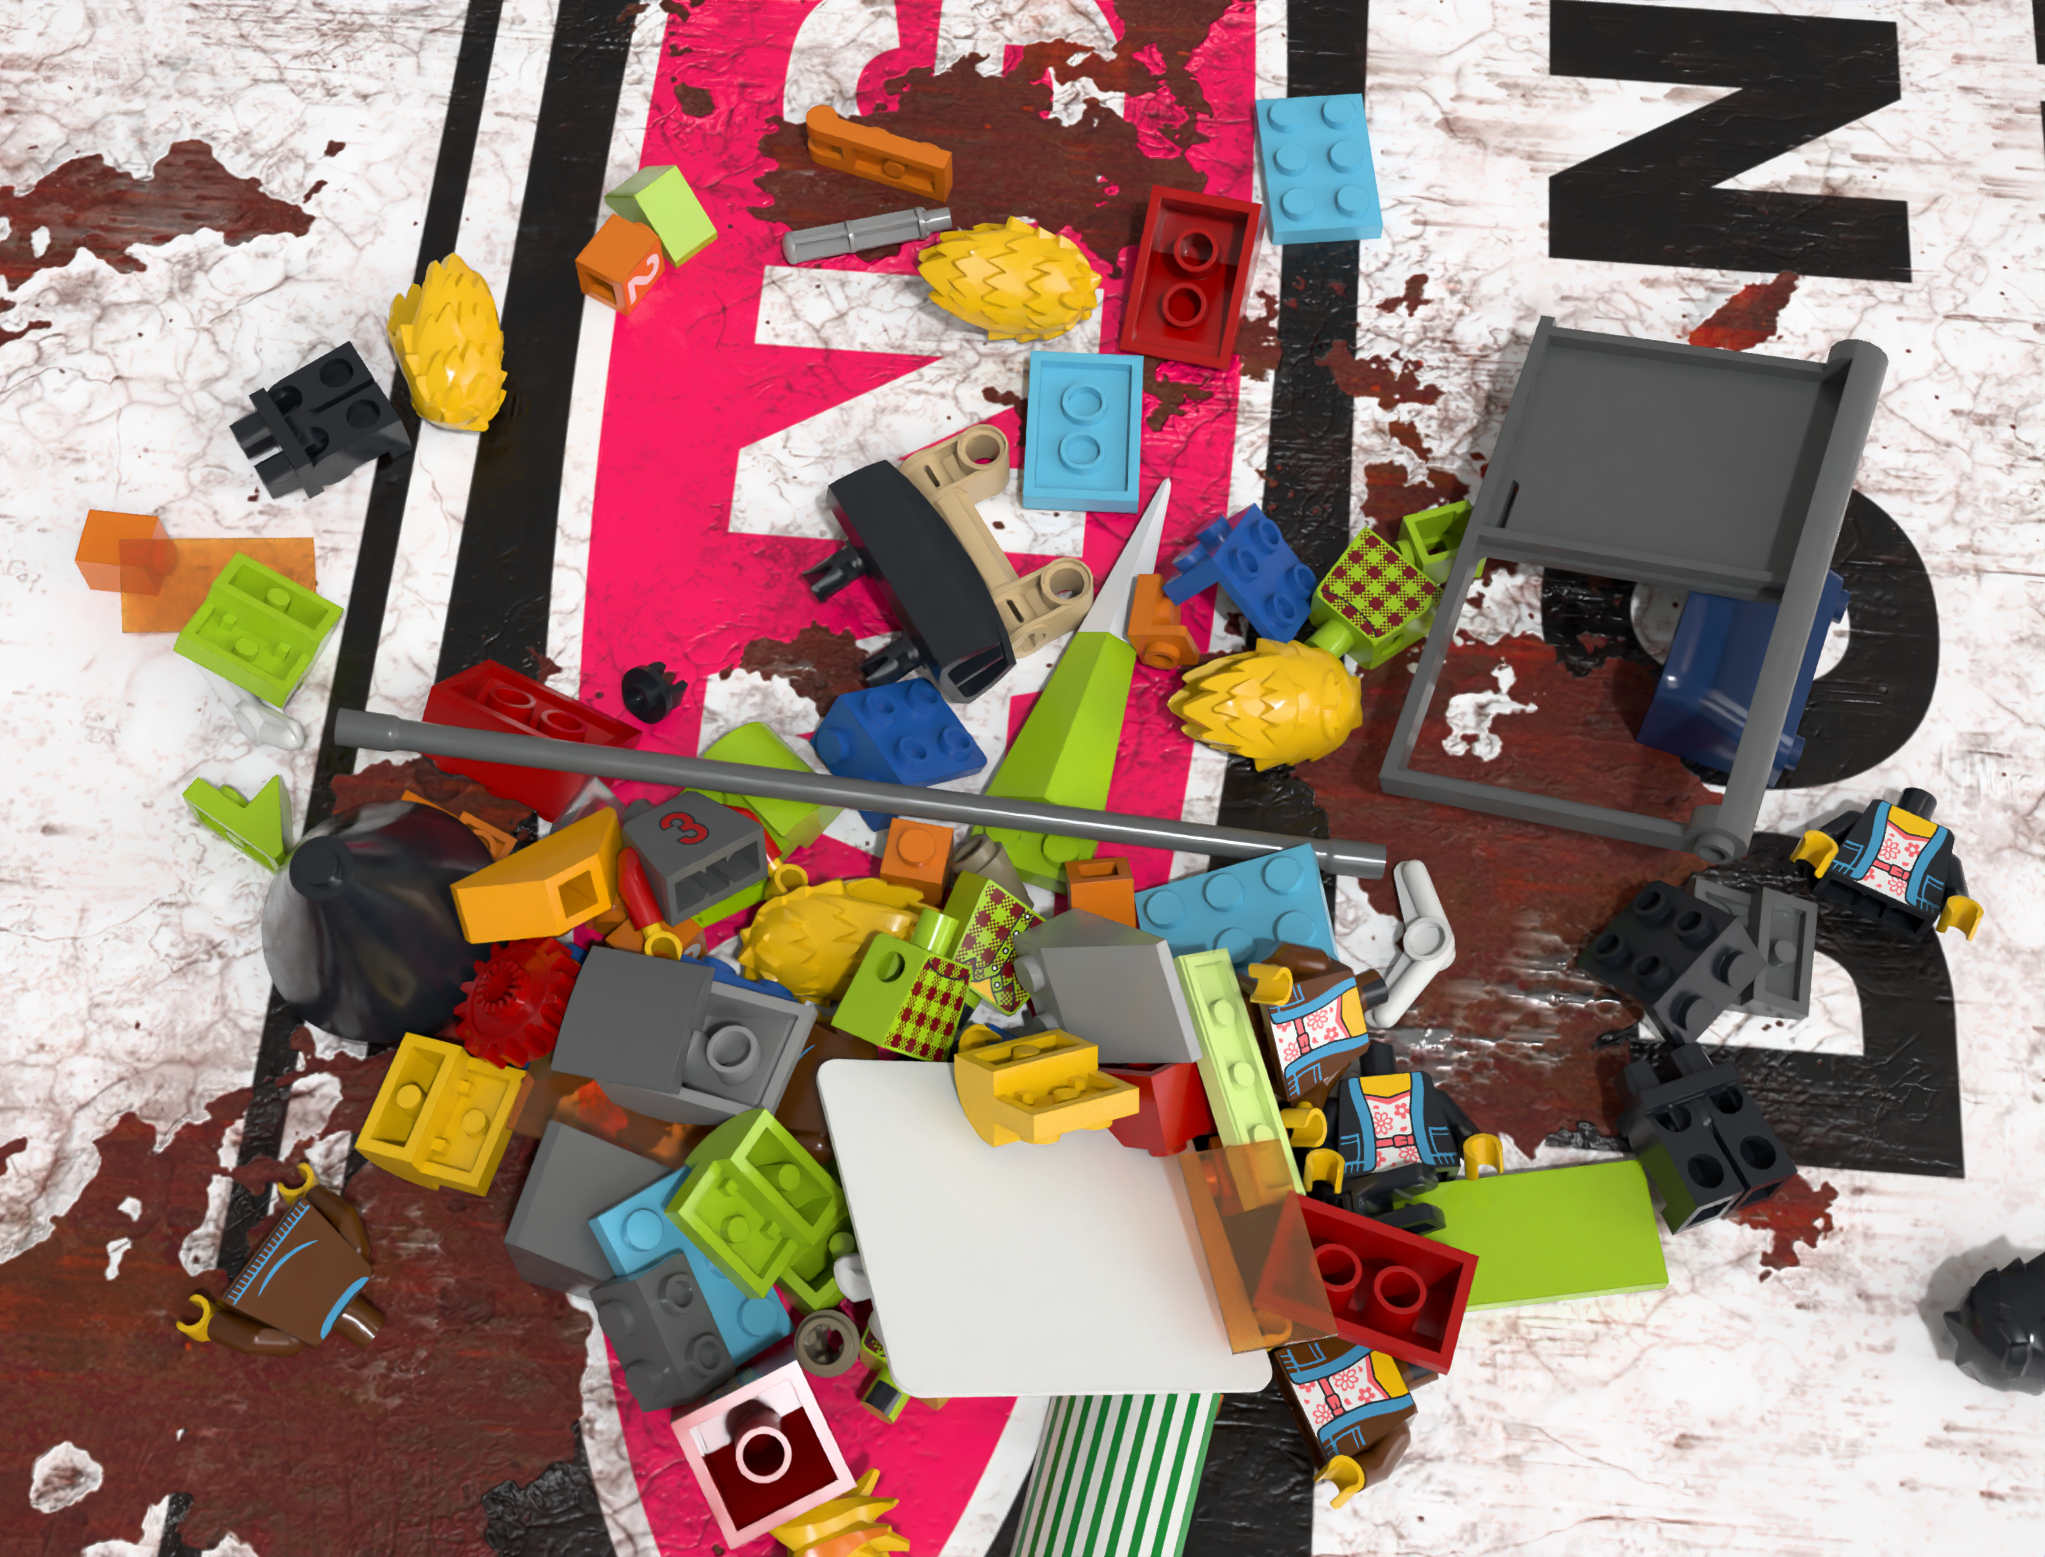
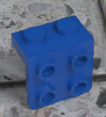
[1162,503,1319,644]
[810,677,987,832]

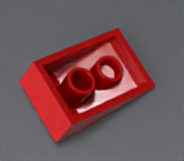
[1119,185,1267,372]

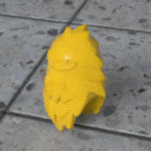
[917,216,1103,343]
[386,252,507,432]
[1166,638,1363,772]
[737,877,943,1009]

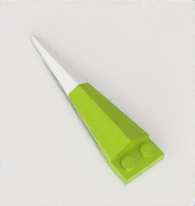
[968,477,1171,896]

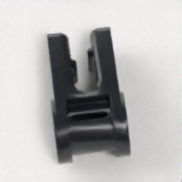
[1318,1163,1446,1236]

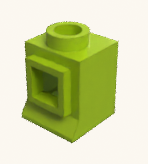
[1392,499,1486,584]

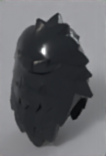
[1942,1252,2045,1396]

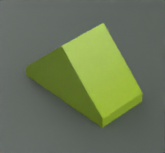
[604,165,718,269]

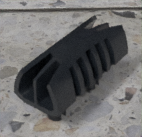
[802,460,1017,704]

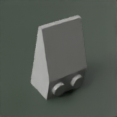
[1011,907,1203,1063]
[594,981,818,1126]

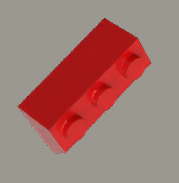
[419,659,643,826]
[1252,1191,1479,1376]

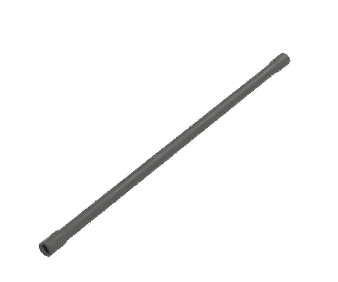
[334,708,1387,881]

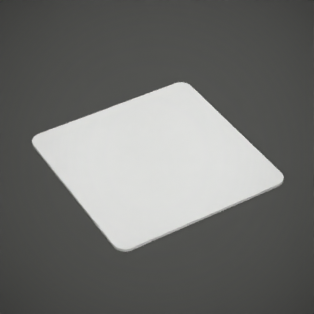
[816,1059,1272,1398]

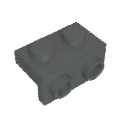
[588,1253,736,1413]

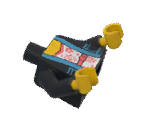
[1789,787,1984,943]
[1303,1043,1504,1194]

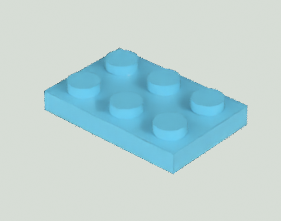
[1254,93,1383,245]
[1023,351,1144,513]
[1134,843,1340,974]
[588,1164,796,1367]

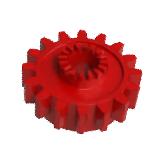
[454,936,582,1070]

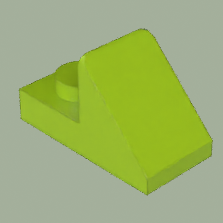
[182,775,294,875]

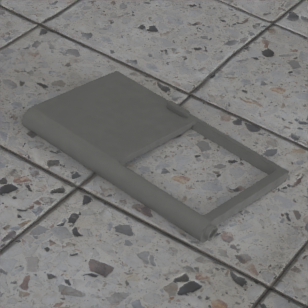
[1379,315,1889,864]

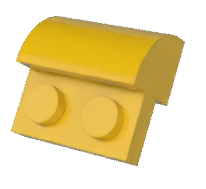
[954,1029,1139,1147]
[354,1032,535,1197]

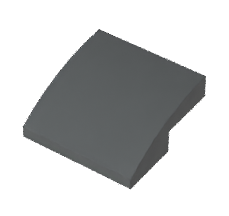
[1684,877,1818,1020]
[550,945,715,1095]

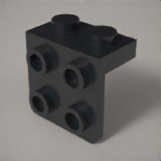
[1577,880,1767,1049]

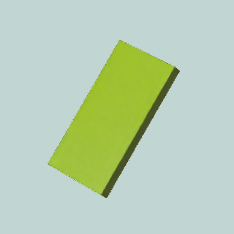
[1390,1159,1669,1313]

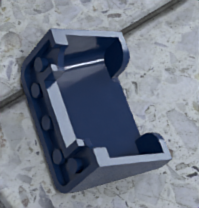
[1635,568,1851,789]

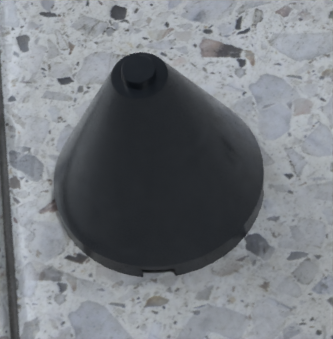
[261,800,509,1047]

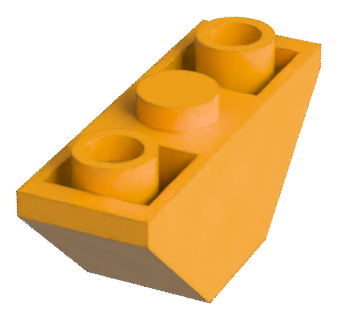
[450,806,624,944]

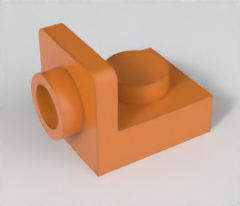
[1127,574,1200,669]

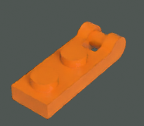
[805,105,953,203]

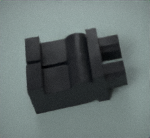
[229,341,413,499]
[1613,1041,1798,1235]

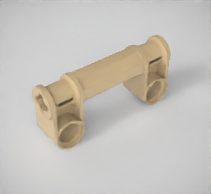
[898,424,1094,659]

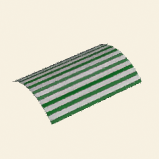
[1009,1393,1221,1557]

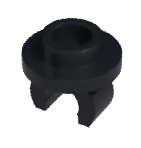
[622,662,688,724]

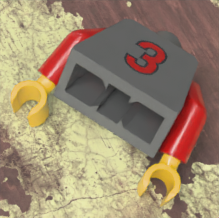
[616,791,808,961]

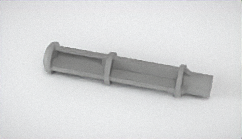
[782,206,952,264]

